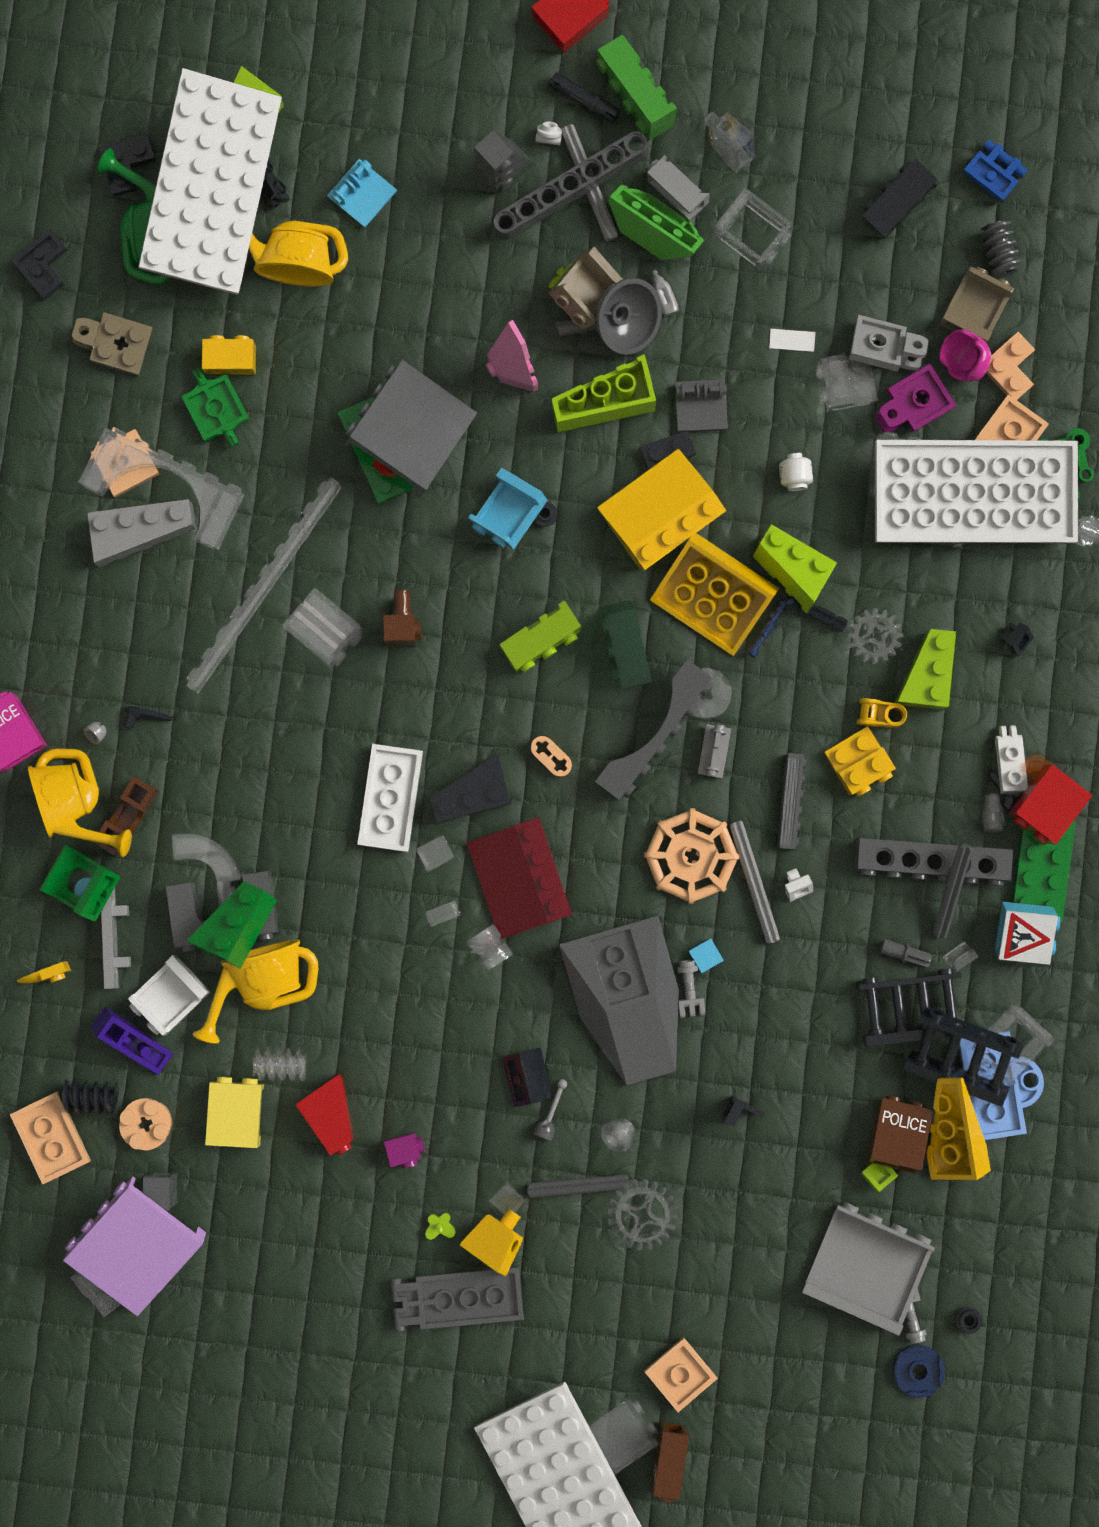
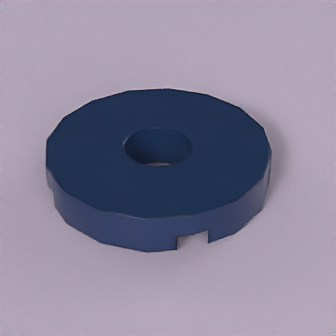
[892,1344,945,1398]

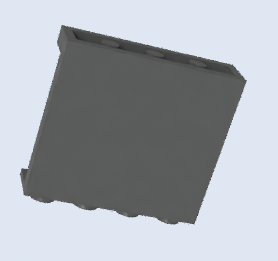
[344,360,477,498]

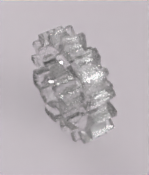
[847,608,903,664]

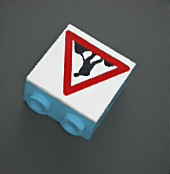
[995,902,1060,965]

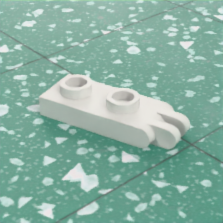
[995,725,1028,794]

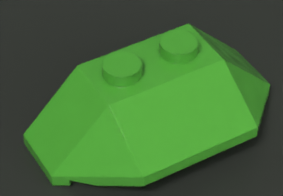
[608,185,704,260]

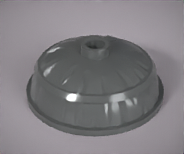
[594,278,662,354]

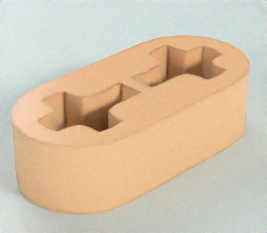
[531,736,572,777]

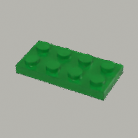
[338,397,414,505]
[1012,821,1076,922]

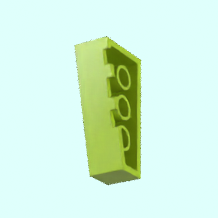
[552,354,656,433]

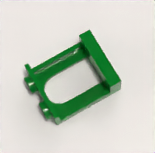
[40,845,121,922]

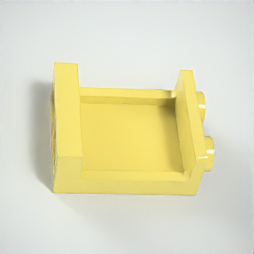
[205,1077,264,1148]

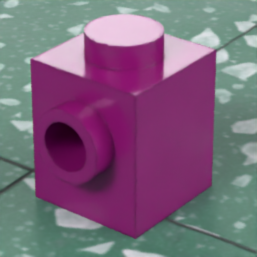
[384,1132,425,1168]

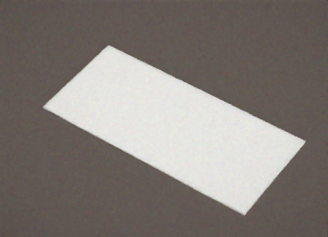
[769,329,815,352]

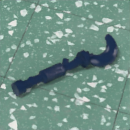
[747,595,798,658]

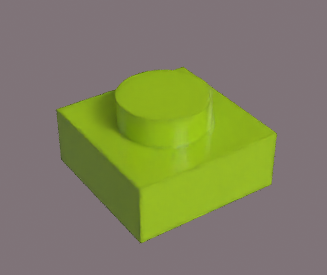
[861,1163,898,1193]

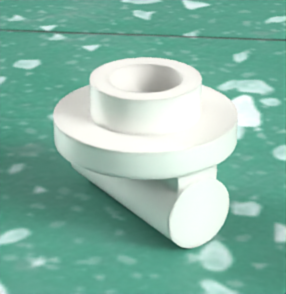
[536,122,562,146]

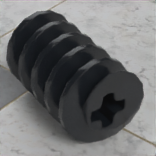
[62,1079,119,1115]

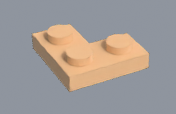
[986,332,1035,400]

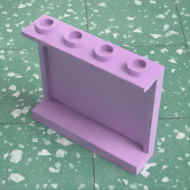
[63,1176,206,1316]

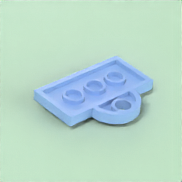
[959,1031,1044,1140]

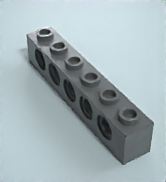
[854,838,1013,886]

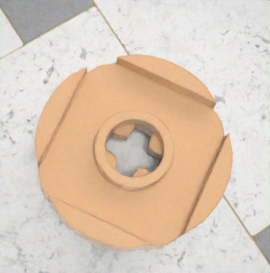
[119,1098,172,1150]

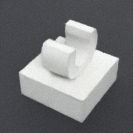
[785,868,813,902]

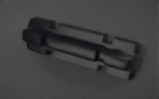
[799,604,848,632]

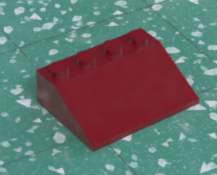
[467,817,572,940]

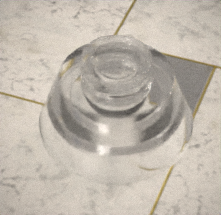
[601,1118,635,1152]

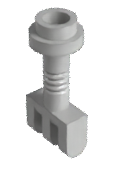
[677,960,706,1018]
[905,1288,927,1344]

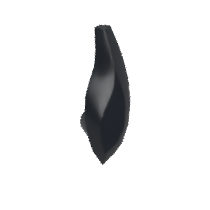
[123,706,173,728]

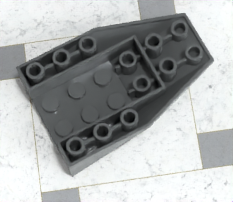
[559,916,679,1085]

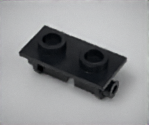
[260,161,290,209]

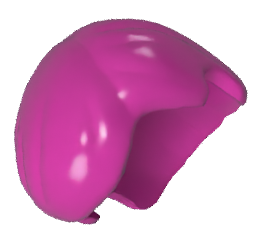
[939,329,991,382]

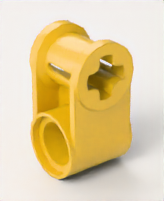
[856,698,907,728]

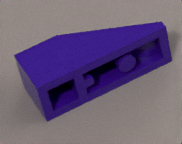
[90,1007,173,1075]

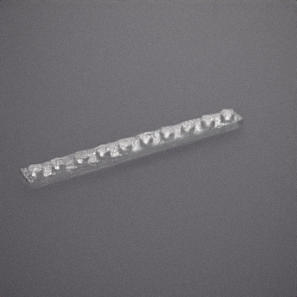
[186,477,341,694]

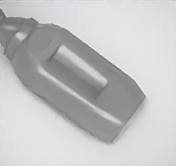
[652,270,679,317]

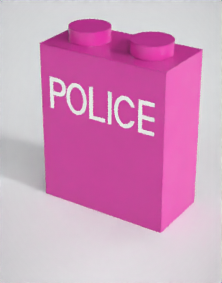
[0,692,47,773]

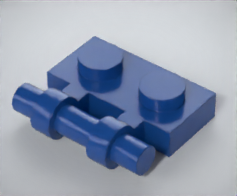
[962,140,1028,203]

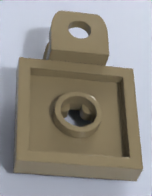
[72,312,153,377]

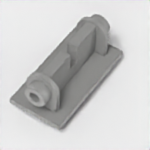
[697,724,731,778]

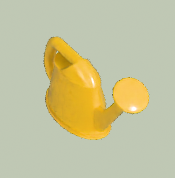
[249,220,348,287]
[28,748,132,857]
[192,939,319,1044]

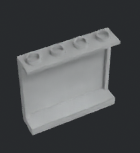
[802,1202,935,1336]

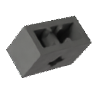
[143,1172,177,1211]

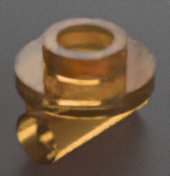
[1025,755,1052,780]

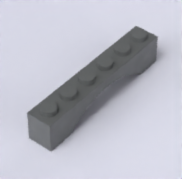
[595,659,713,800]

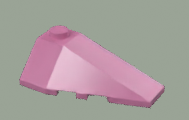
[485,320,538,392]

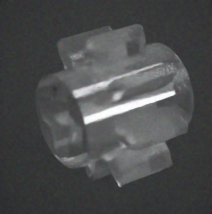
[1075,515,1099,547]

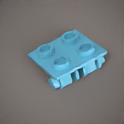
[327,159,397,227]

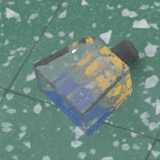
[704,111,755,173]

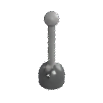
[533,1079,567,1141]

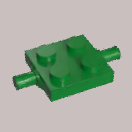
[181,368,250,448]

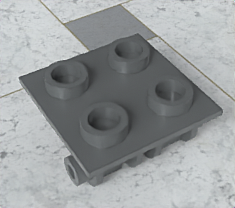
[675,379,728,432]

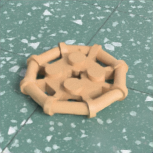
[644,808,740,904]

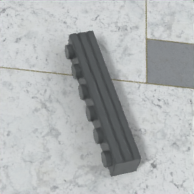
[778,753,807,850]

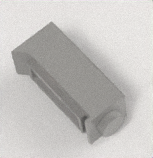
[647,155,710,222]

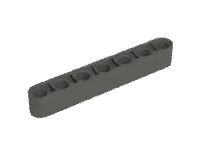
[494,132,648,239]

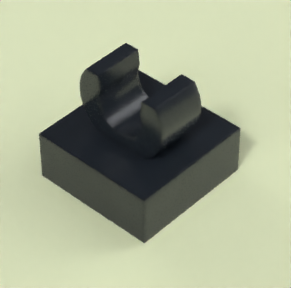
[1000,622,1034,657]

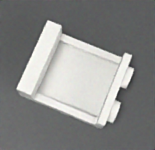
[128,955,211,1036]

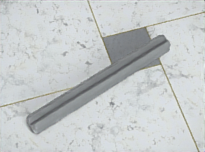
[562,124,618,241]
[729,821,780,944]

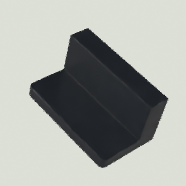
[502,1048,552,1107]
[721,1095,764,1126]

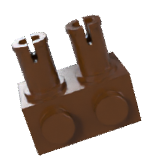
[383,590,422,647]

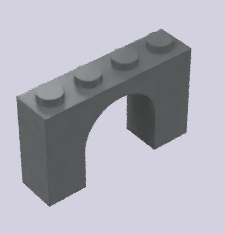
[166,871,279,952]

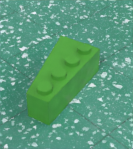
[595,35,677,141]

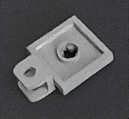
[849,315,928,372]

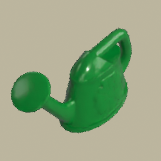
[97,148,171,285]

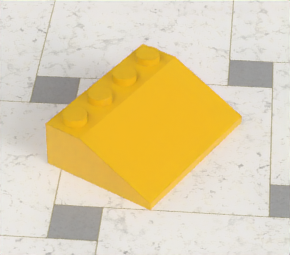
[596,449,726,570]
[650,533,779,656]

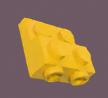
[824,726,896,797]

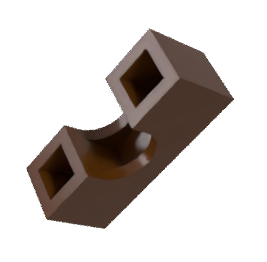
[93,776,160,857]

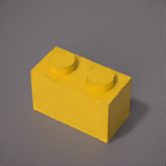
[202,335,256,375]

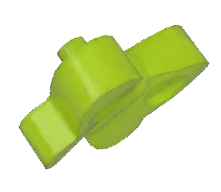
[425,1212,456,1240]

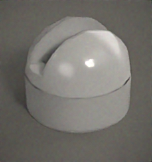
[83,722,107,744]

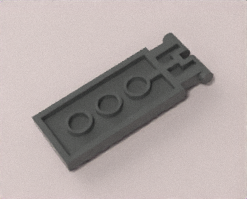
[390,1266,524,1332]

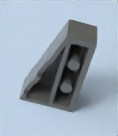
[474,131,532,194]

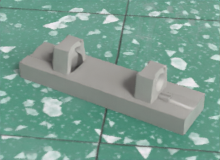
[101,888,131,989]

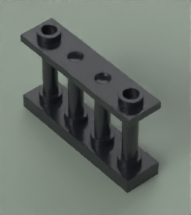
[856,968,962,1047]
[903,1007,1025,1107]

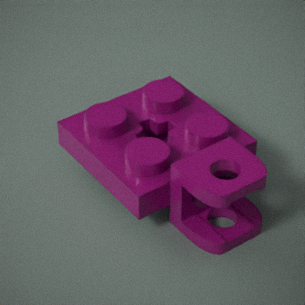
[875,364,957,433]

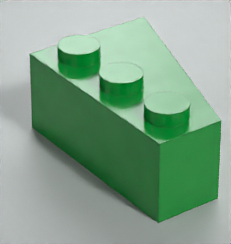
[187,881,277,969]

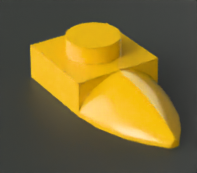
[17,961,71,983]

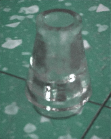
[981,794,1007,832]

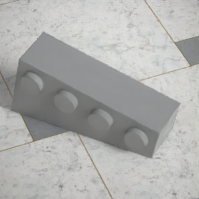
[88,499,196,568]

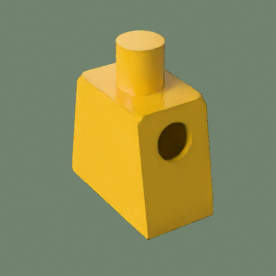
[460,1208,523,1276]

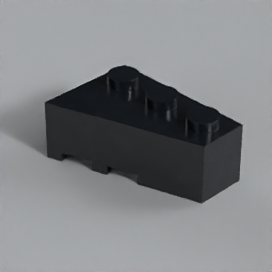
[863,159,940,238]
[430,754,511,824]

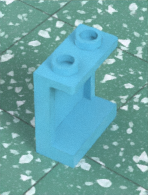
[468,468,548,550]

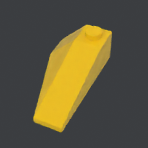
[927,1078,991,1180]

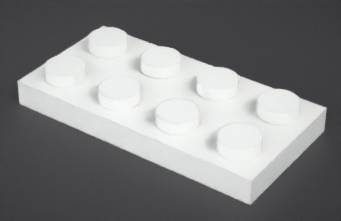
[357,744,423,852]

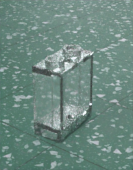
[713,188,793,269]

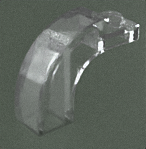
[172,834,241,907]

